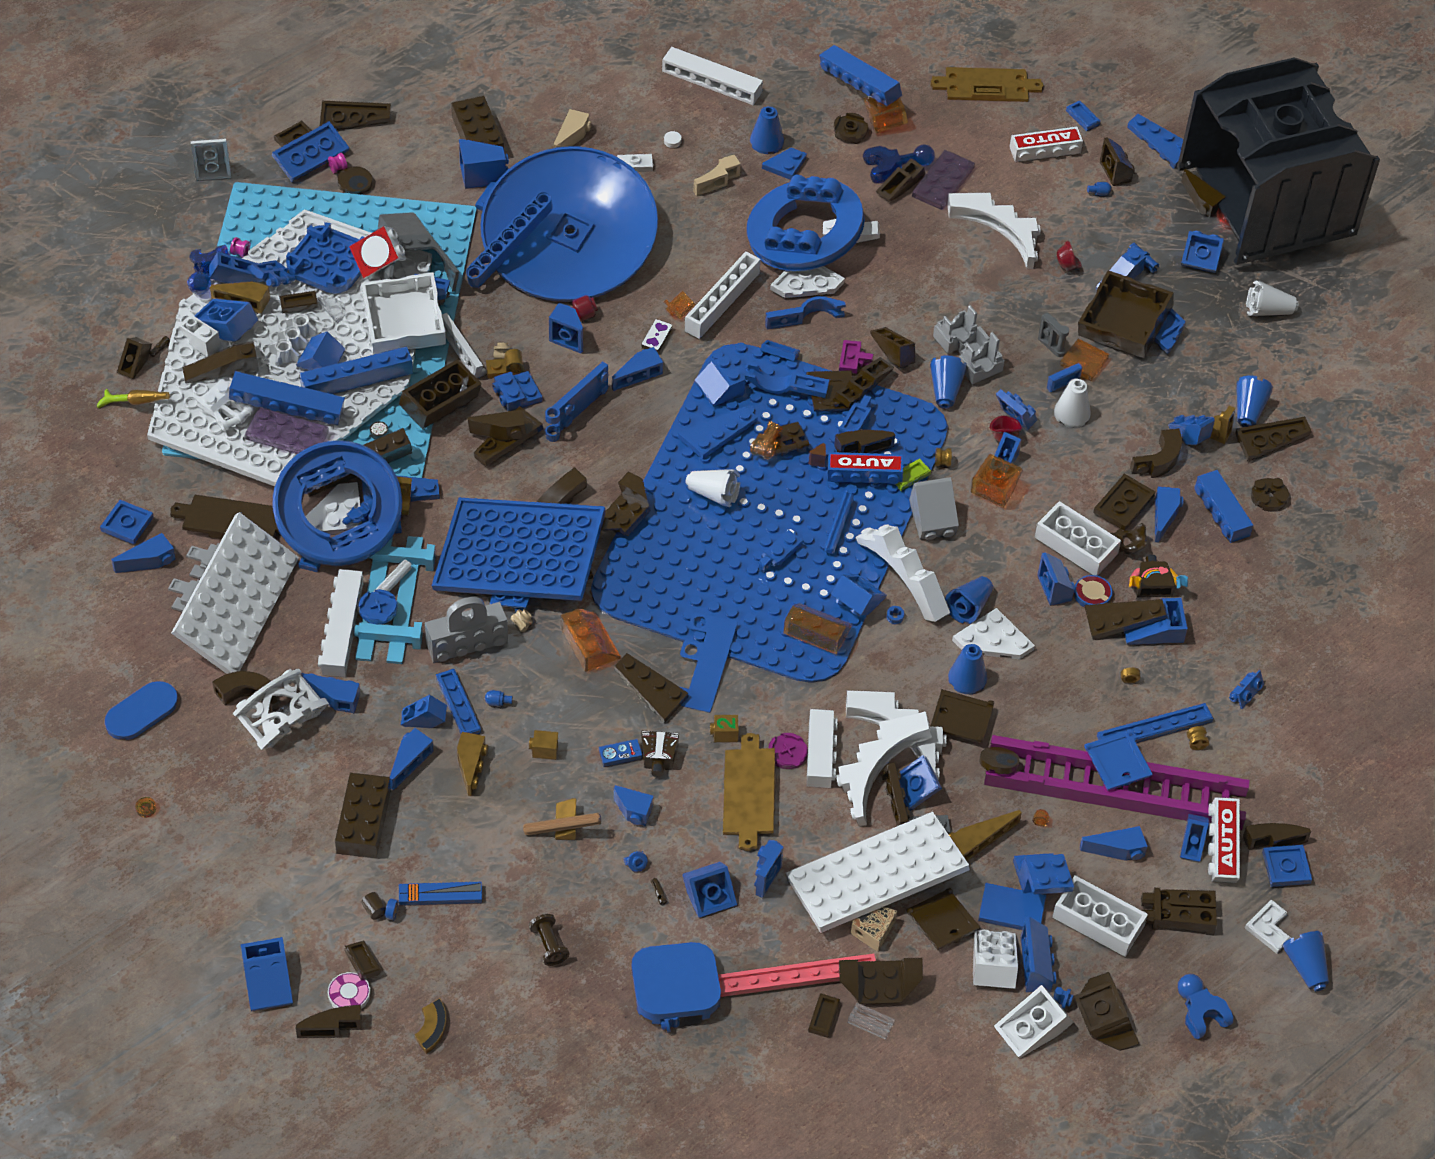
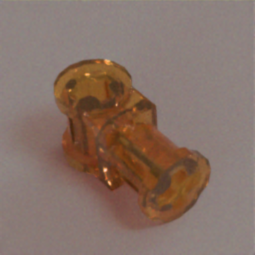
[750,421,783,459]

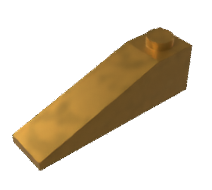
[949,810,1022,861]

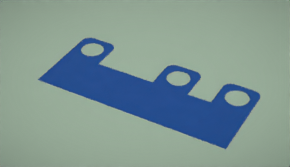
[680,612,738,713]

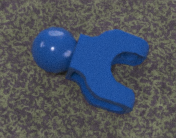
[1178,974,1233,1039]

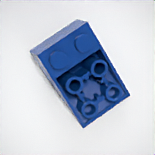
[1124,598,1187,644]
[241,937,293,1012]

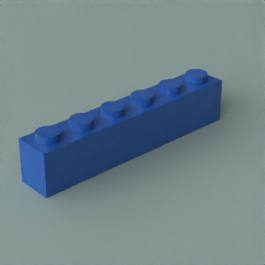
[819,45,902,106]
[300,346,413,394]
[229,371,345,425]

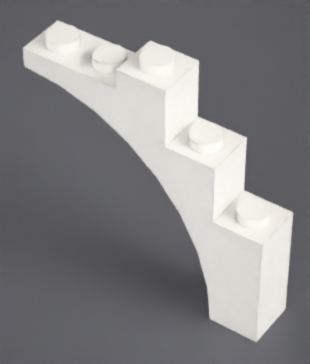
[947,193,1040,269]
[856,525,950,622]
[846,691,946,780]
[836,712,932,827]

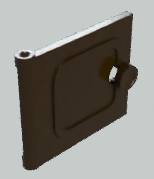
[806,370,853,411]
[930,689,994,744]
[906,887,980,950]

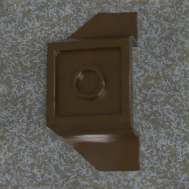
[601,472,651,536]
[839,958,923,1005]
[1074,972,1139,1051]

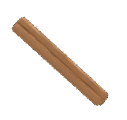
[523,813,601,835]

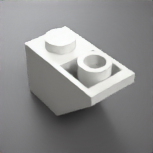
[179,315,221,356]

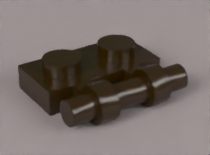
[763,422,810,456]

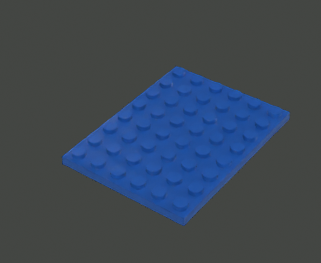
[432,497,606,601]

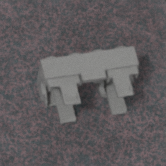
[933,305,1004,384]
[168,543,220,612]

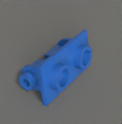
[1229,670,1264,709]

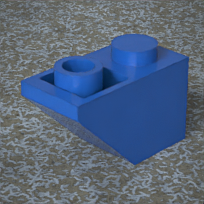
[401,695,447,728]

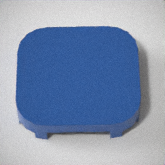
[286,222,365,294]
[632,942,721,1024]

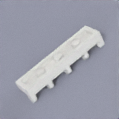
[442,313,487,378]

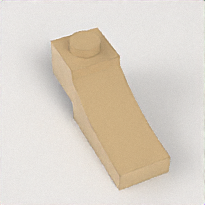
[693,155,740,196]

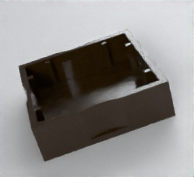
[1078,270,1174,358]

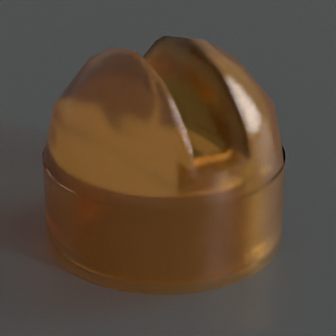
[1032,809,1049,827]

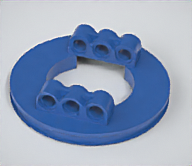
[747,175,865,271]
[272,441,402,566]

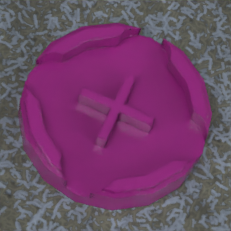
[768,733,808,770]

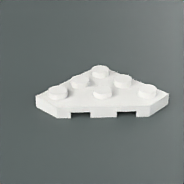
[770,266,845,298]
[305,482,362,535]
[952,608,1035,660]

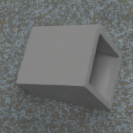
[909,477,959,540]

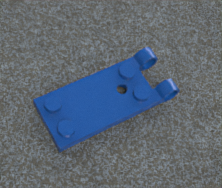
[545,361,609,442]

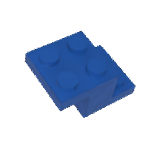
[1013,853,1074,894]

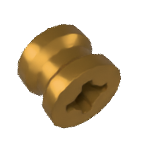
[935,448,952,467]
[1187,726,1209,750]

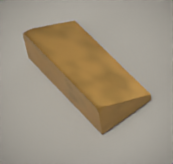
[555,798,576,840]

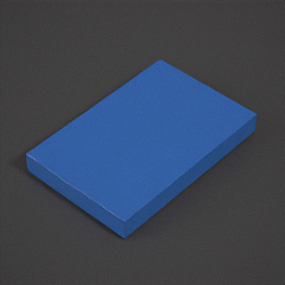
[978,883,1046,930]

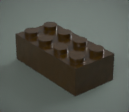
[451,96,504,150]
[399,359,482,429]
[335,772,391,859]

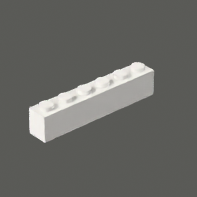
[662,47,763,105]
[685,252,761,339]
[318,569,363,677]

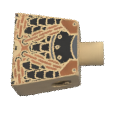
[850,907,897,951]

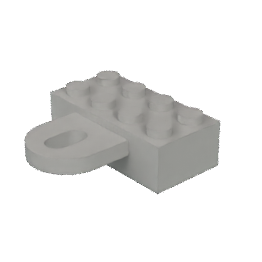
[425,597,508,663]

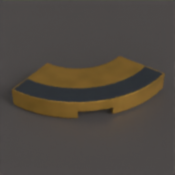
[415,998,446,1054]

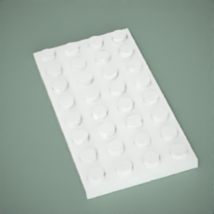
[171,512,299,674]
[786,812,970,933]

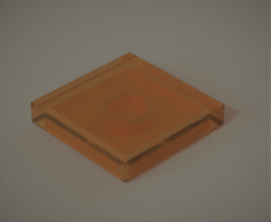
[1060,339,1110,381]

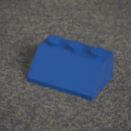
[1020,917,1056,992]

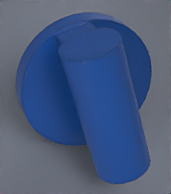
[623,851,647,872]
[1053,987,1074,1009]
[660,1017,680,1033]

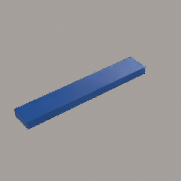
[1097,703,1213,743]

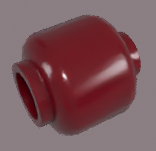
[571,295,598,321]

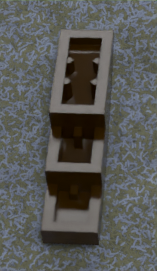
[835,357,894,408]

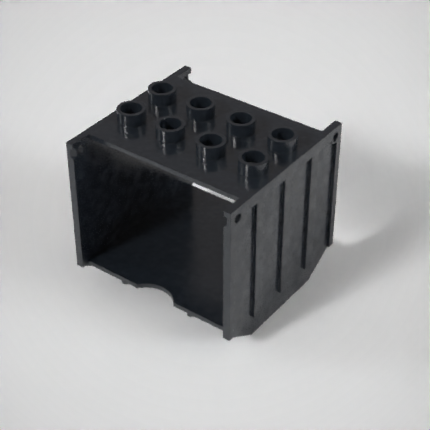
[1177,57,1380,265]

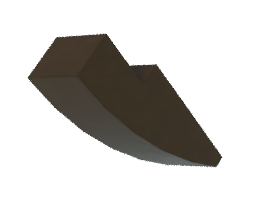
[876,158,926,202]
[834,430,895,454]
[537,467,587,504]
[1243,823,1311,850]
[295,1005,362,1038]

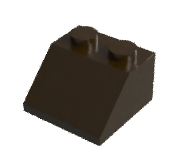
[1100,137,1135,186]

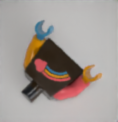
[1129,555,1188,597]

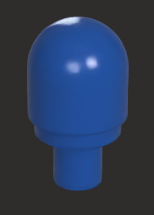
[1087,182,1112,196]
[485,690,513,707]

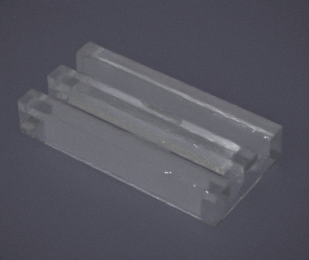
[847,1003,895,1040]

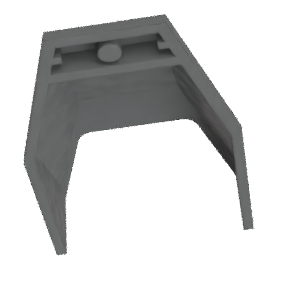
[377,212,459,292]

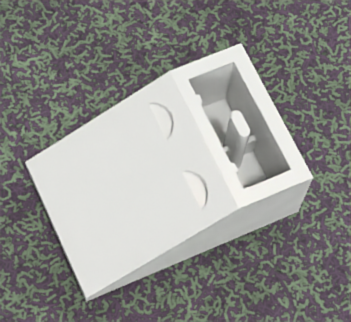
[973,930,1018,988]

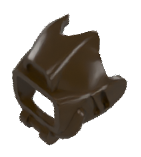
[1110,523,1147,554]

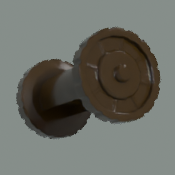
[529,913,570,966]

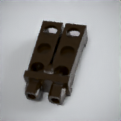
[1141,887,1217,936]

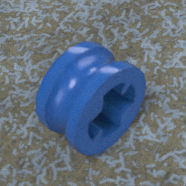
[886,606,904,624]

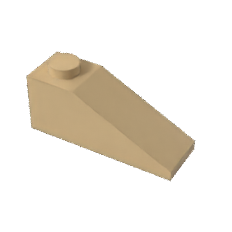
[553,109,591,148]

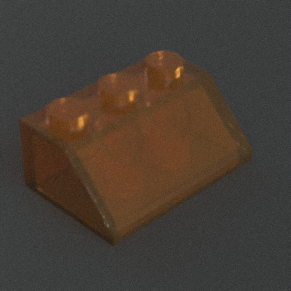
[783,603,852,655]
[561,608,621,672]

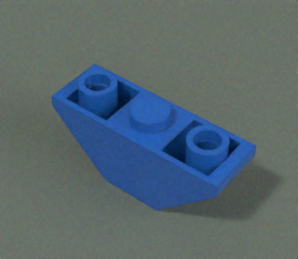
[1168,415,1215,445]

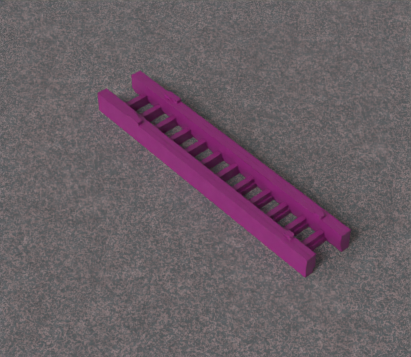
[984,735,1250,831]

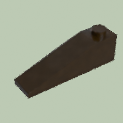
[182,341,259,383]

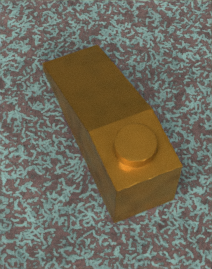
[210,282,271,314]

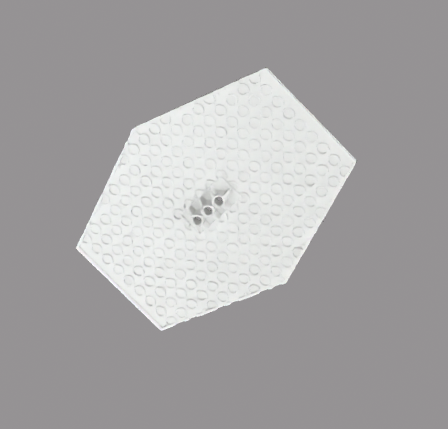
[147,209,432,486]

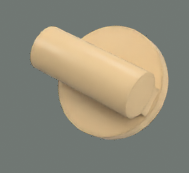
[494,343,512,359]
[511,609,533,632]

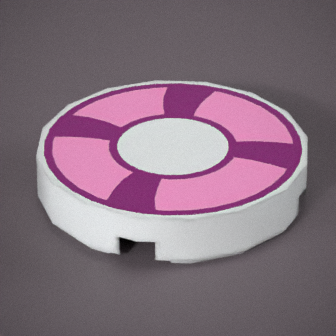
[328,972,370,1009]

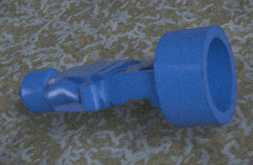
[342,498,373,525]

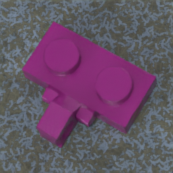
[839,340,873,374]

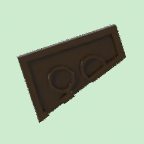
[881,763,910,826]

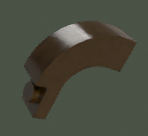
[1130,428,1182,478]
[212,671,281,713]

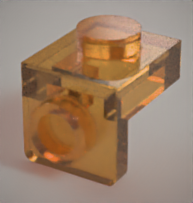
[664,291,696,319]

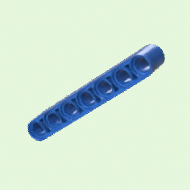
[466,191,553,288]

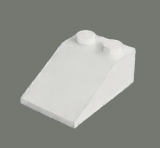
[191,139,231,181]
[994,985,1074,1058]

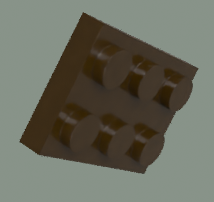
[1093,473,1156,531]

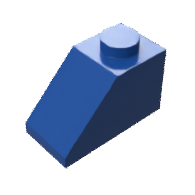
[614,785,654,826]
[1180,814,1209,862]

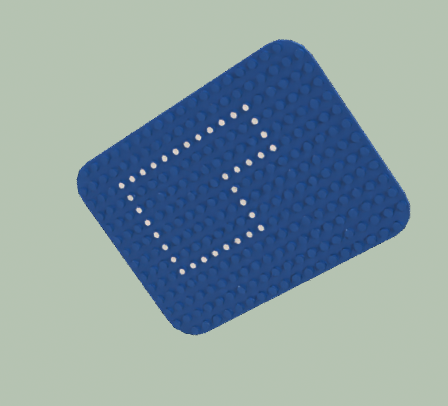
[591,343,948,683]

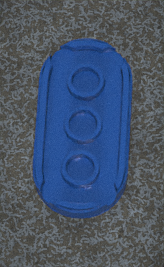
[105,681,177,740]

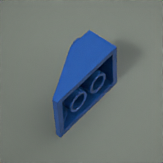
[194,298,258,342]

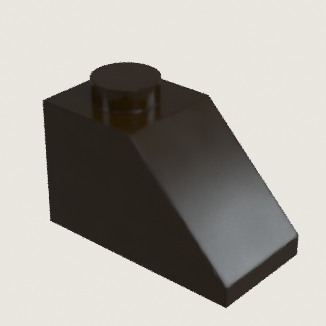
[116,337,152,379]

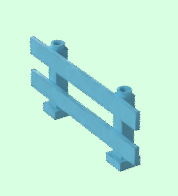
[354,536,436,664]

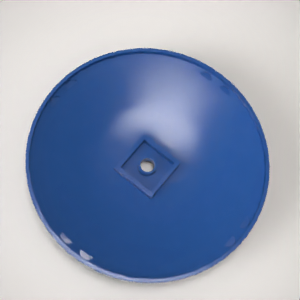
[481,146,658,302]

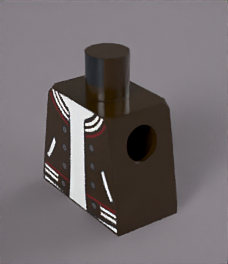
[641,730,679,777]

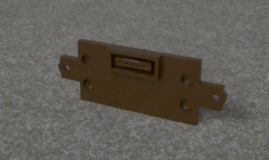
[170,494,280,539]

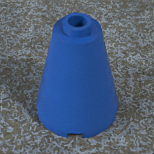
[750,106,784,154]
[930,355,967,409]
[1236,376,1273,427]
[945,576,993,624]
[948,644,987,695]
[1282,931,1329,992]

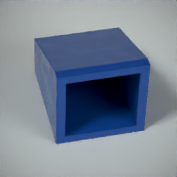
[459,139,509,189]

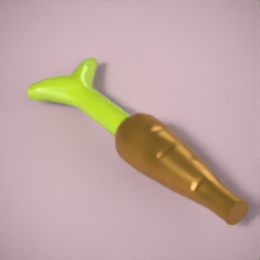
[97,389,170,408]

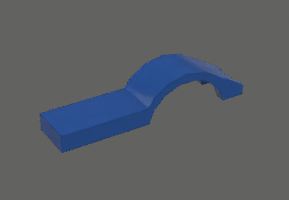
[765,297,846,330]
[745,362,829,398]

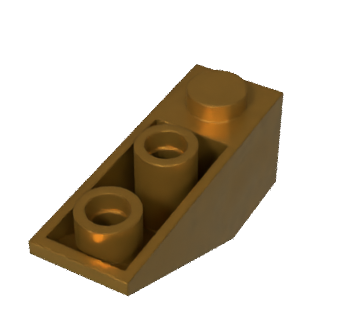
[457,732,488,796]

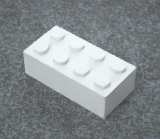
[1035,501,1121,576]
[1052,875,1148,957]

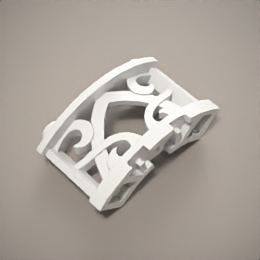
[233,669,329,750]

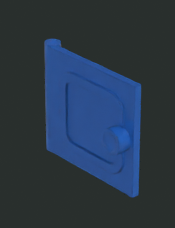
[1084,729,1153,791]

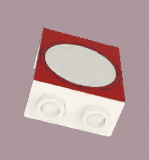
[349,226,407,280]

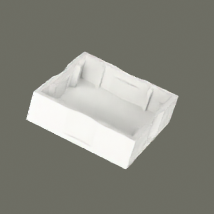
[361,273,446,355]

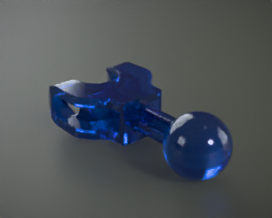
[862,144,935,183]
[188,245,230,295]

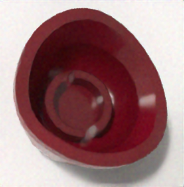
[1056,241,1082,271]
[989,416,1022,442]

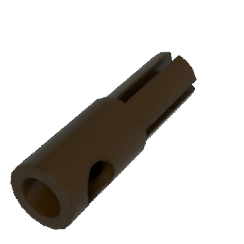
[150,336,170,357]
[651,878,667,905]

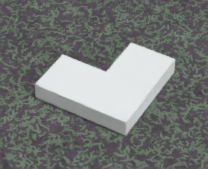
[1245,900,1291,954]

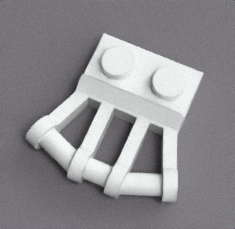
[196,379,255,432]

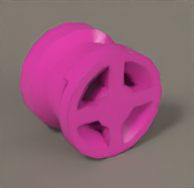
[328,153,348,173]
[230,237,251,258]

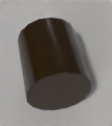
[361,892,386,920]

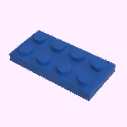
[272,121,349,182]

